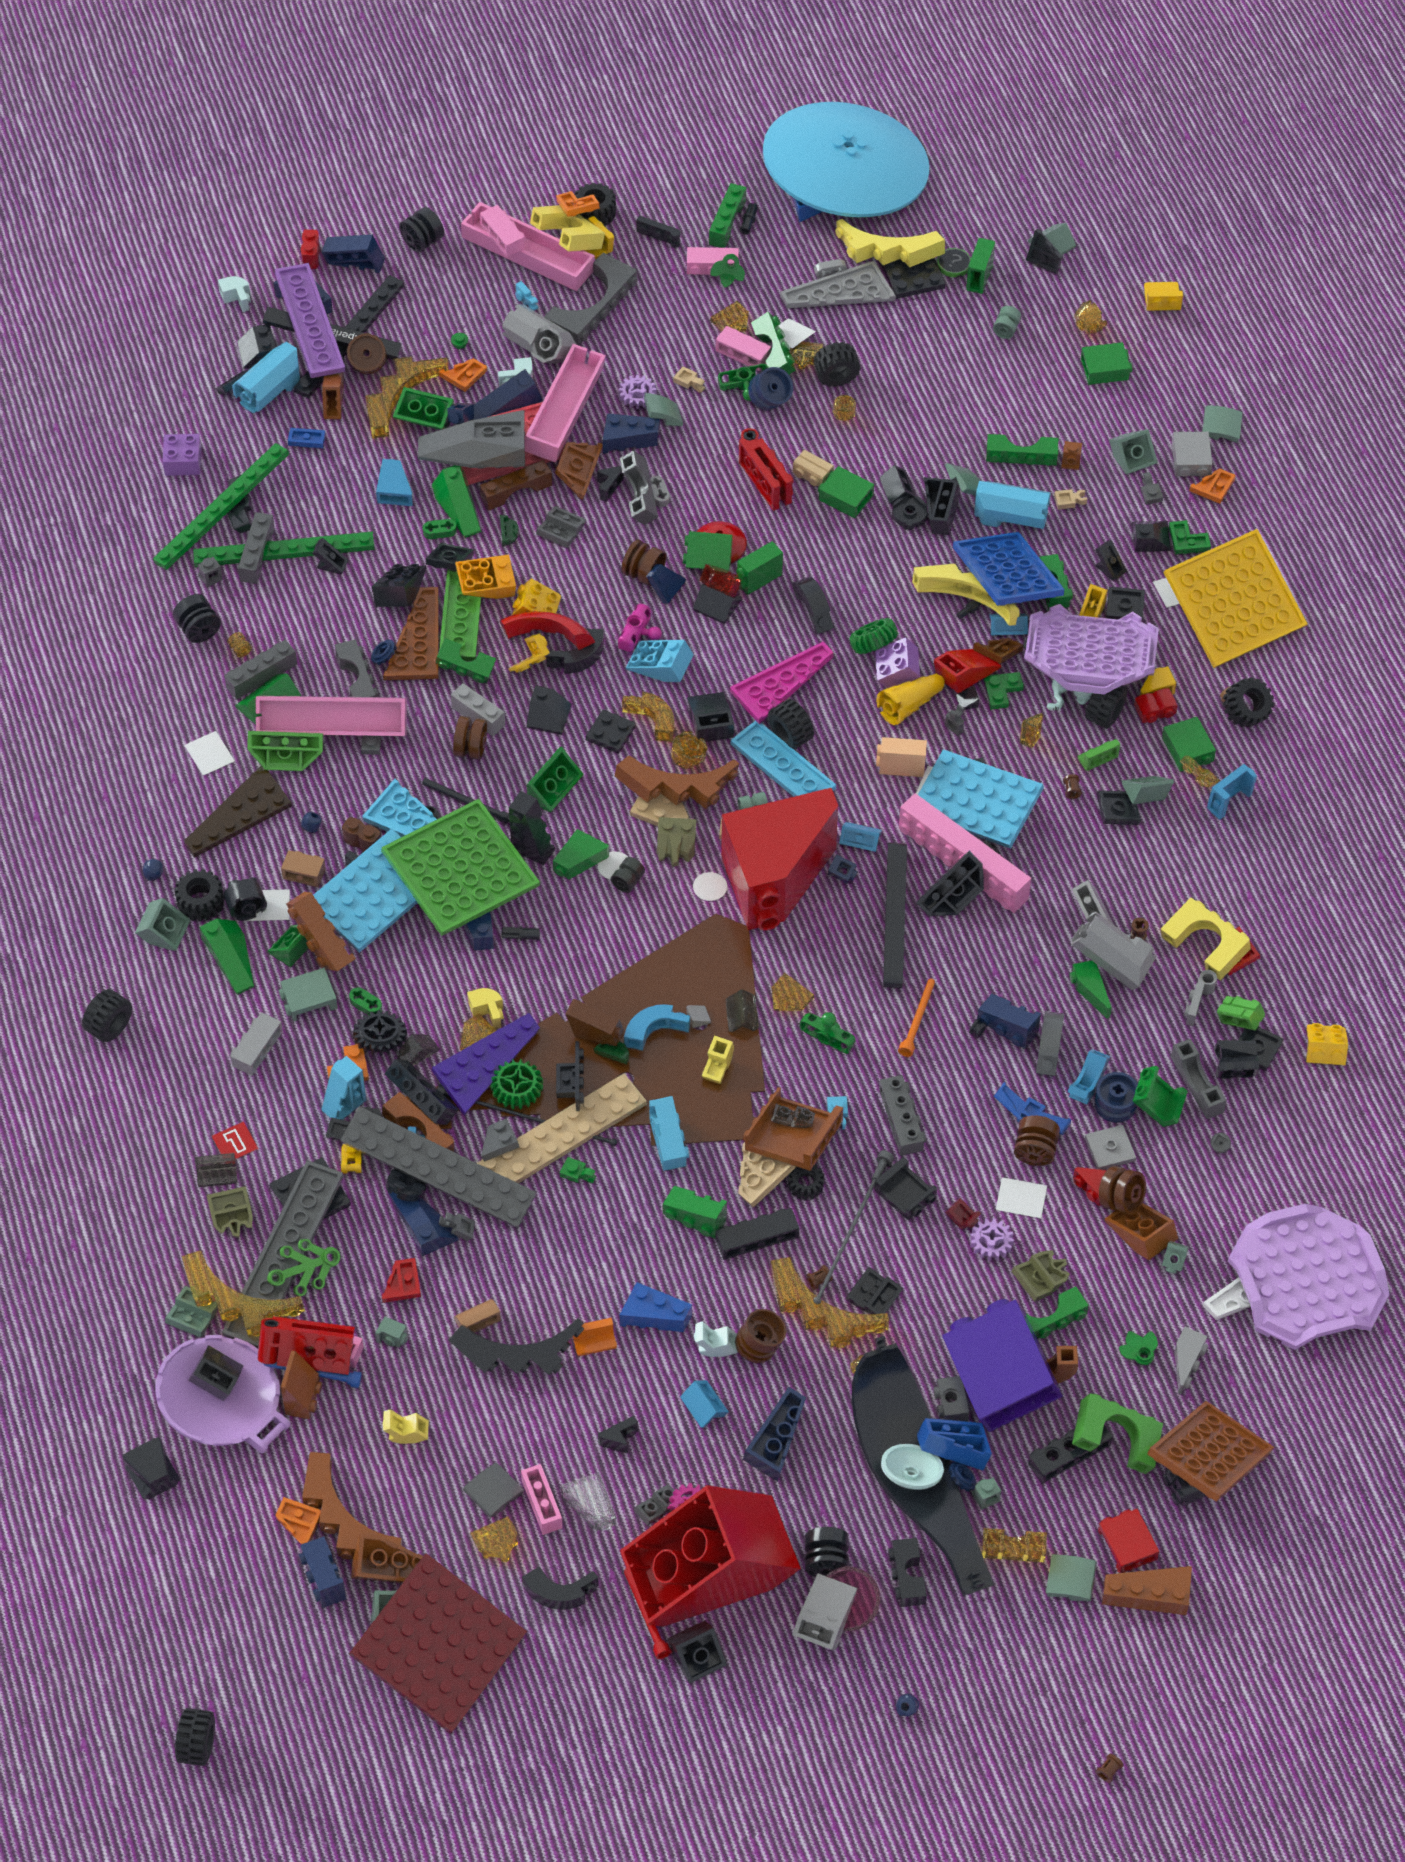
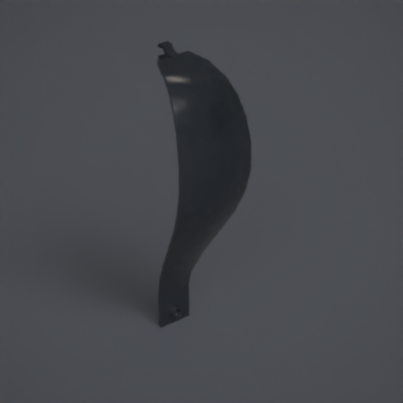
[851,1336,994,1597]

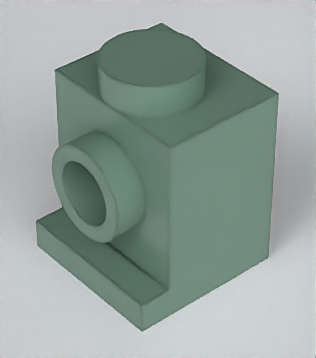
[1162,1241,1189,1274]
[375,1316,409,1348]
[972,1477,1001,1510]

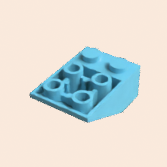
[626,640,694,682]

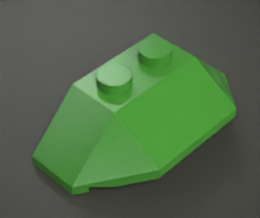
[247,731,323,771]

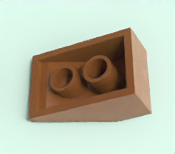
[1105,1203,1178,1260]
[281,1351,322,1419]

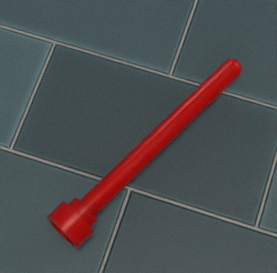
[624,1568,672,1659]

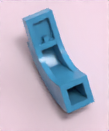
[624,1005,690,1050]
[1068,1049,1111,1104]

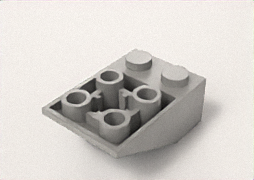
[792,1573,858,1650]

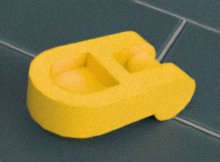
[341,1144,362,1174]

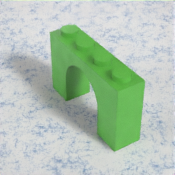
[1072,1393,1163,1474]

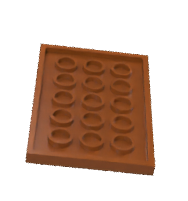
[1147,1401,1274,1502]

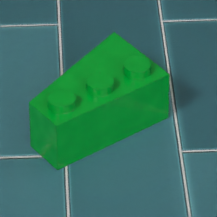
[662,1186,727,1239]

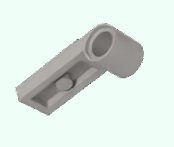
[1184,970,1217,1026]

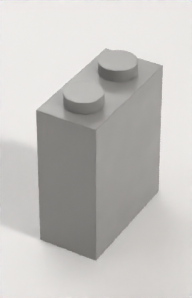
[1172,432,1212,477]

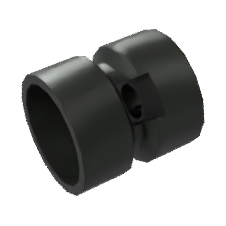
[610,857,645,893]

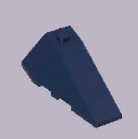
[388,1191,459,1257]

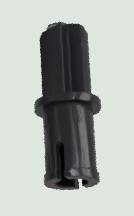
[740,203,758,235]
[501,926,540,941]

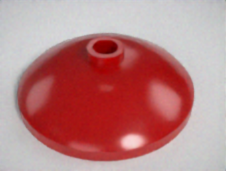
[697,521,747,564]

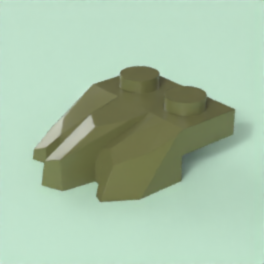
[657,817,696,867]
[206,1186,253,1238]
[1011,1250,1070,1302]

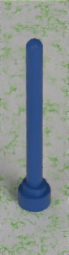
[264,1362,362,1389]

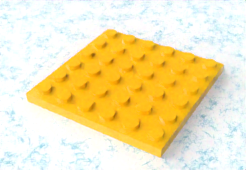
[1163,529,1308,668]

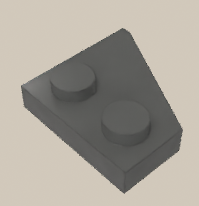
[481,1119,519,1162]

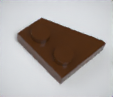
[973,638,1023,664]

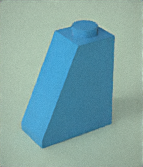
[376,459,413,506]

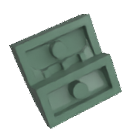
[644,393,683,426]
[1202,406,1243,443]
[945,463,980,496]
[165,1286,221,1338]
[1046,1554,1097,1601]

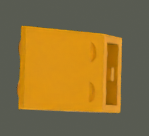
[455,554,516,599]

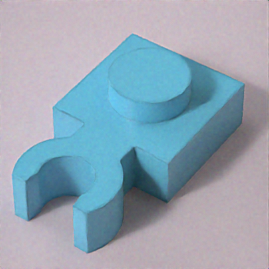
[515,281,539,311]
[827,1096,848,1129]

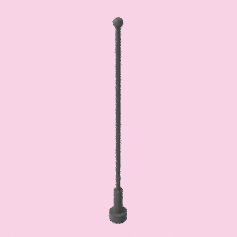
[813,1150,894,1304]

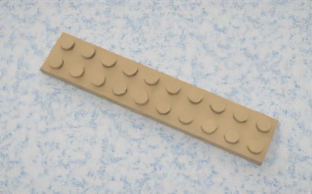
[477,1074,647,1183]

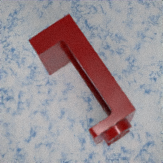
[1098,1508,1159,1573]

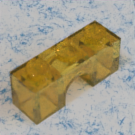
[981,1528,1047,1562]

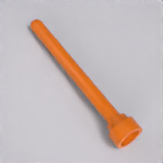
[898,978,935,1057]

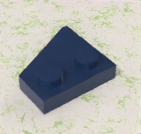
[646,564,686,604]

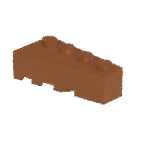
[286,891,356,971]
[1102,1566,1192,1615]

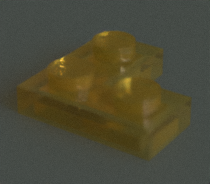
[1180,756,1220,788]

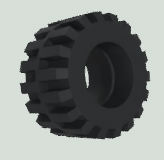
[575,183,616,226]
[813,342,861,387]
[1222,677,1274,727]
[1085,685,1127,729]
[768,699,814,750]
[175,869,224,921]
[82,989,133,1043]
[175,1708,215,1766]

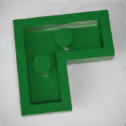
[1169,520,1211,554]
[984,672,1024,710]

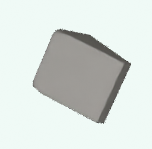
[686,1005,711,1028]

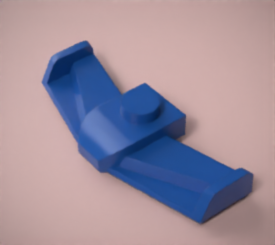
[994,1082,1071,1135]

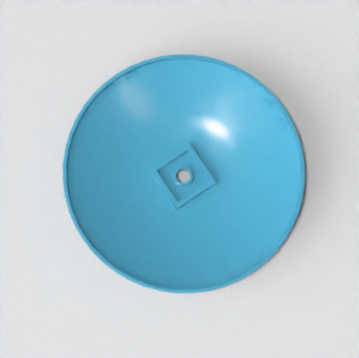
[763,102,929,217]

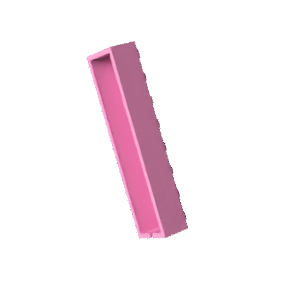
[461,202,595,292]
[525,344,606,463]
[256,696,407,736]
[899,793,1031,913]

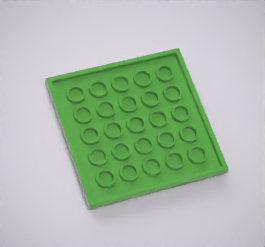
[381,799,540,936]

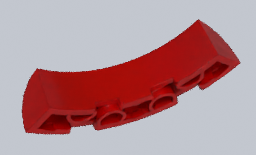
[500,611,595,650]

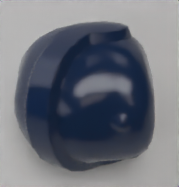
[301,812,322,833]
[143,859,163,881]
[896,1693,919,1717]

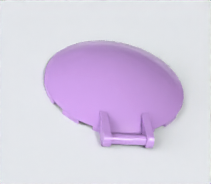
[155,1335,291,1453]

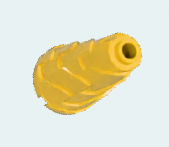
[876,674,945,725]

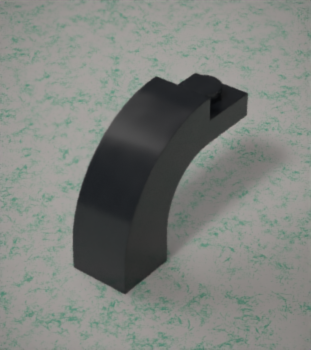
[791,577,834,634]
[546,628,604,674]
[522,1566,599,1610]

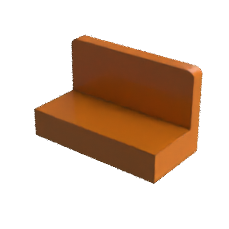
[573,1318,617,1356]

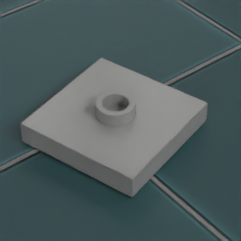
[1085,1125,1136,1170]

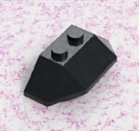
[916,850,984,916]

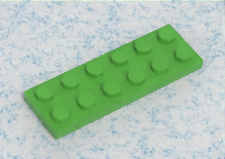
[439,569,482,661]

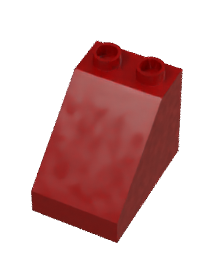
[721,788,838,931]
[620,1485,801,1627]

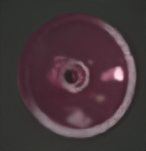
[826,1566,881,1631]

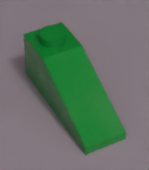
[1069,960,1112,1018]

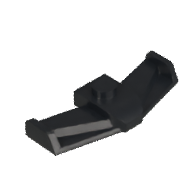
[227,475,252,533]

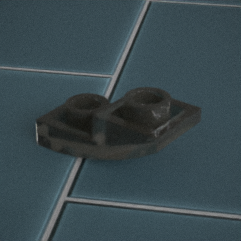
[770,1104,815,1128]

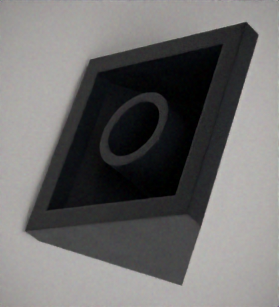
[693,583,742,624]

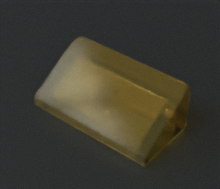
[1020,713,1043,749]

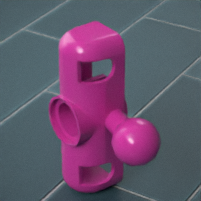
[618,604,662,652]

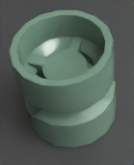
[993,306,1022,339]
[737,792,768,810]

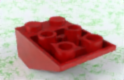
[933,649,1001,693]

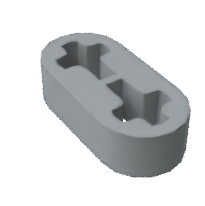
[814,259,847,279]
[650,476,670,507]

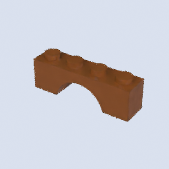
[382,1092,454,1152]

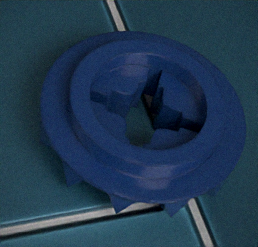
[371,639,397,665]
[948,1462,977,1492]

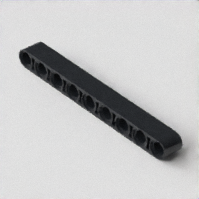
[883,843,907,988]

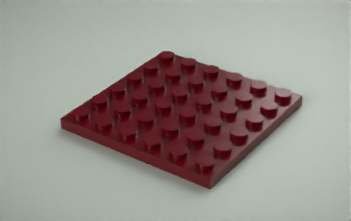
[349,1553,527,1734]

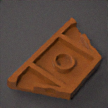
[555,442,603,500]

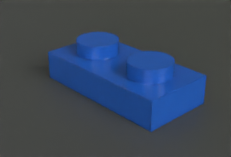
[288,428,326,448]

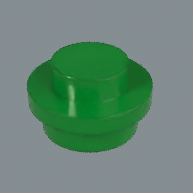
[451,333,468,349]

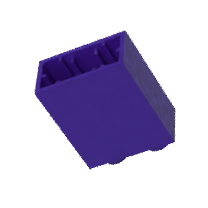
[942,1299,1063,1432]

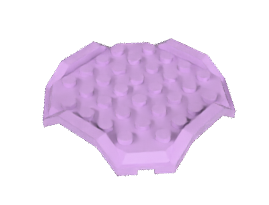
[1024,604,1159,694]
[1227,1204,1389,1350]

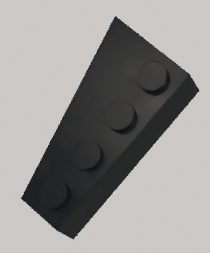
[509,791,555,866]

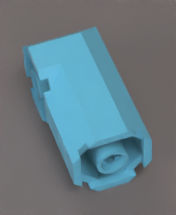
[232,342,300,413]
[974,481,1051,529]

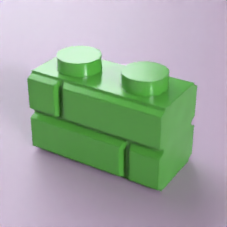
[1217,996,1265,1030]

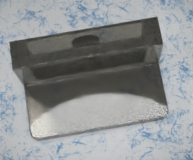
[726,989,759,1032]
[195,1153,238,1187]

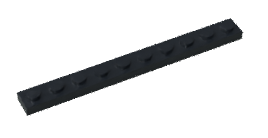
[293,275,404,399]

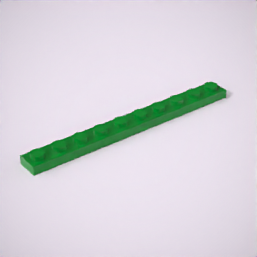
[152,443,290,570]
[193,531,375,568]

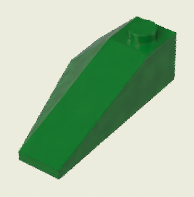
[431,465,482,538]

